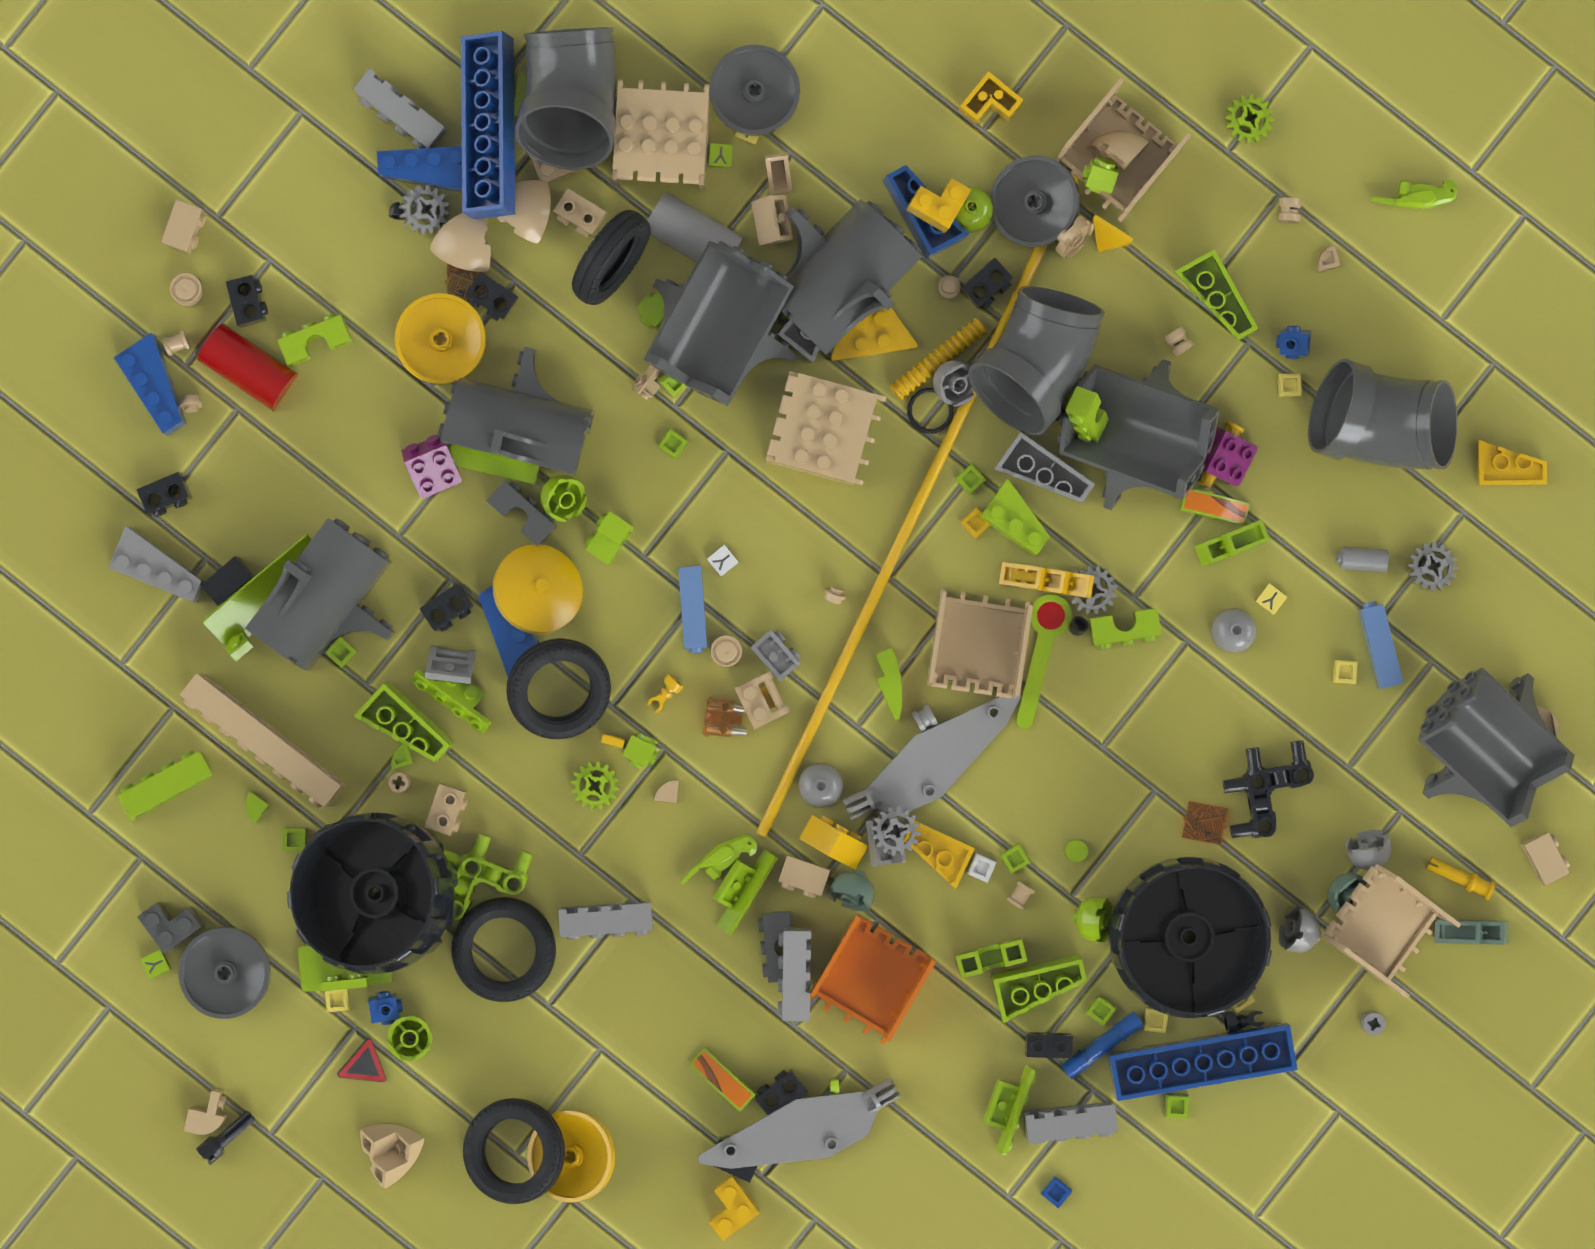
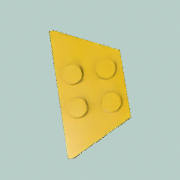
[831,308,918,362]

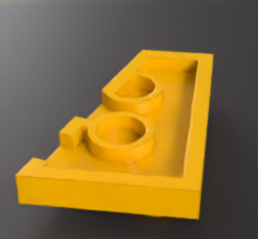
[1477,440,1547,486]
[903,820,975,889]

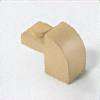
[184,1088,228,1135]

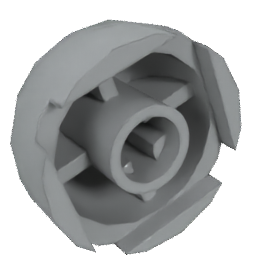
[933,360,975,407]
[1211,608,1257,653]
[798,763,843,808]
[1345,830,1392,871]
[1279,906,1321,953]

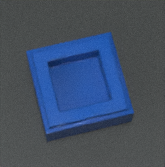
[1040,1176,1073,1209]

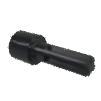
[196,1111,255,1165]

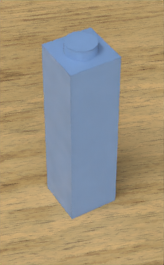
[678,566,707,653]
[1358,601,1403,689]

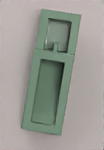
[1435,920,1508,945]

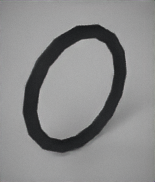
[907,388,954,434]

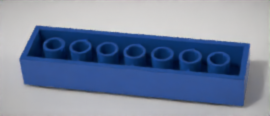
[461,31,515,219]
[1107,1022,1298,1101]

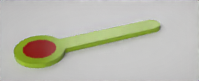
[1016,594,1072,729]

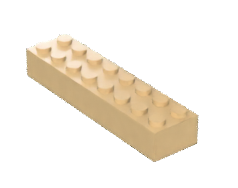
[180,673,346,808]

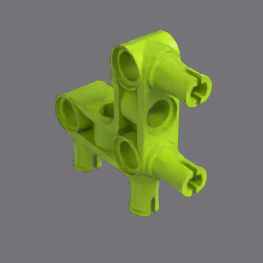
[444,833,533,920]

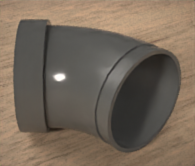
[515,27,616,170]
[968,286,1105,435]
[1308,359,1457,470]

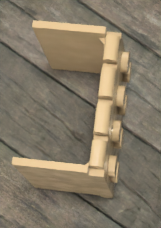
[1055,78,1191,222]
[613,79,710,192]
[766,371,887,486]
[927,587,1033,699]
[1323,864,1461,999]

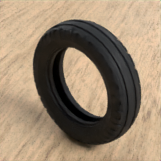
[572,210,651,305]
[506,638,611,739]
[451,897,556,1002]
[463,1098,565,1204]

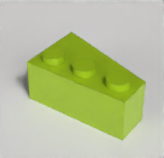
[979,479,1050,557]

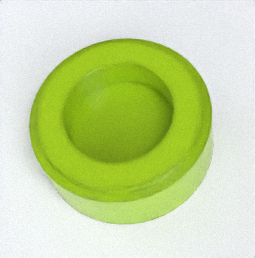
[1065,840,1088,863]

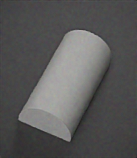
[648,192,745,262]

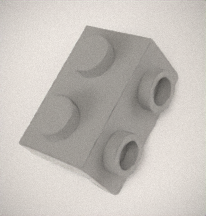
[750,629,801,681]
[866,817,906,866]

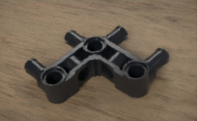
[1223,740,1314,839]

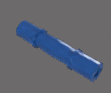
[1061,1011,1144,1080]

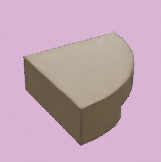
[1317,244,1341,272]
[654,780,679,803]

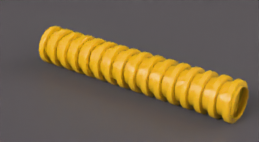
[889,317,987,400]

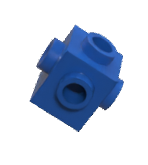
[1276,325,1311,359]
[368,991,403,1025]

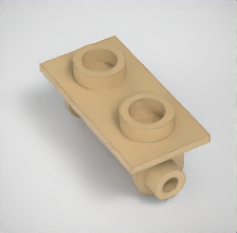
[632,364,664,401]

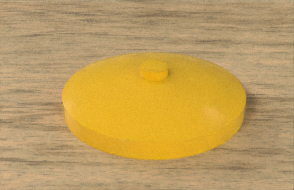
[395,293,486,385]
[493,544,583,634]
[527,1110,615,1203]

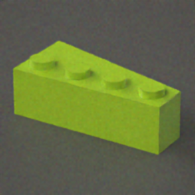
[1175,249,1258,341]
[353,681,455,762]
[117,750,213,823]
[991,954,1087,1024]

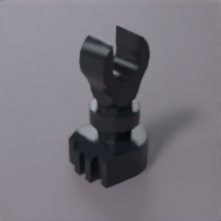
[1223,1010,1265,1033]

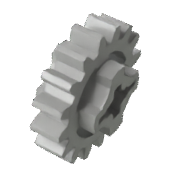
[399,185,449,235]
[1407,542,1458,591]
[1069,566,1117,615]
[871,806,921,856]

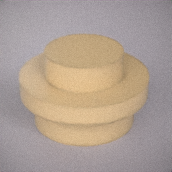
[938,276,960,299]
[179,395,202,413]
[824,586,846,604]

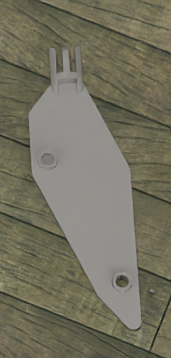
[842,693,1021,820]
[698,1077,901,1169]

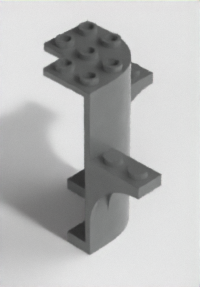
[781,199,922,354]
[643,241,797,406]
[438,347,595,475]
[1058,359,1220,510]
[245,518,394,671]
[1418,667,1575,827]

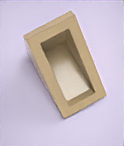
[765,153,793,195]

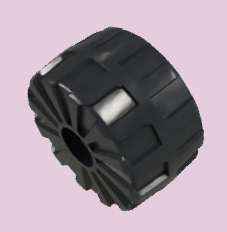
[287,812,458,974]
[1109,857,1272,1018]

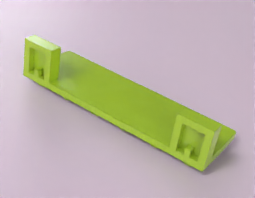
[202,534,312,661]

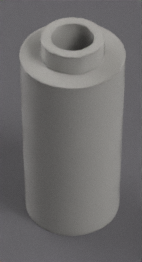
[1336,547,1389,573]

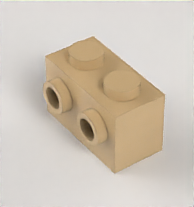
[553,188,607,238]
[751,195,794,246]
[161,200,207,254]
[425,783,469,836]
[1520,832,1570,886]
[778,855,830,898]

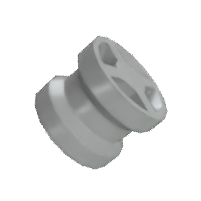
[911,704,938,732]
[1360,1011,1386,1036]

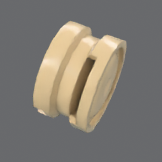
[170,273,204,307]
[710,635,742,667]

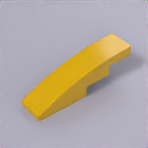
[999,562,1094,598]

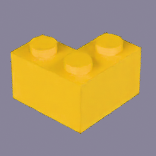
[959,71,1023,125]
[906,178,971,233]
[799,815,868,870]
[709,1174,760,1241]

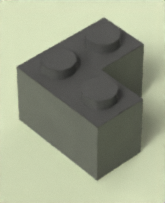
[137,902,205,953]

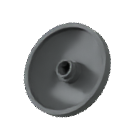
[709,45,800,136]
[990,156,1080,247]
[179,927,271,1019]

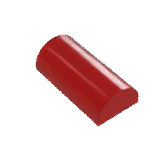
[197,323,298,411]

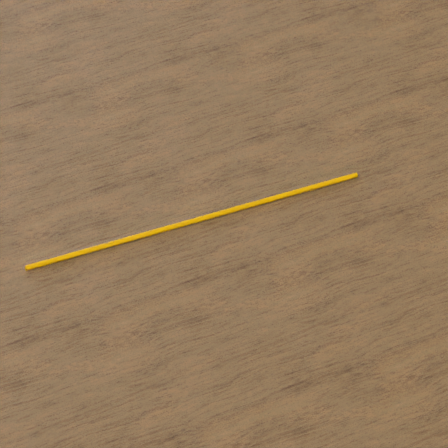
[756,172,1079,837]

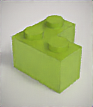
[585,511,634,565]

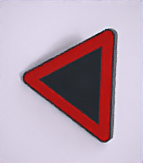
[337,1038,386,1082]

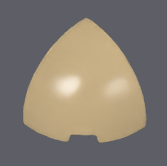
[1087,131,1150,170]
[496,180,551,244]
[430,213,491,272]
[360,1124,424,1189]

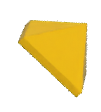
[1091,214,1133,252]

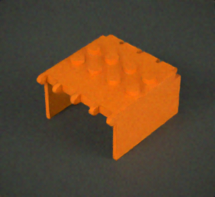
[810,913,936,1045]

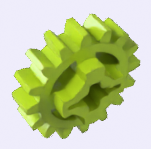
[1225,94,1275,144]
[571,761,620,810]

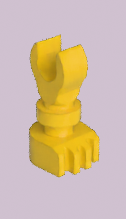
[647,674,684,713]

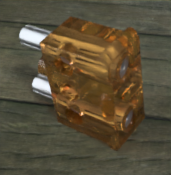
[703,696,747,737]

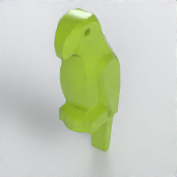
[1370,180,1457,210]
[680,834,757,885]

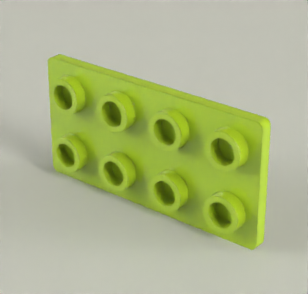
[450,444,540,484]
[298,945,393,992]

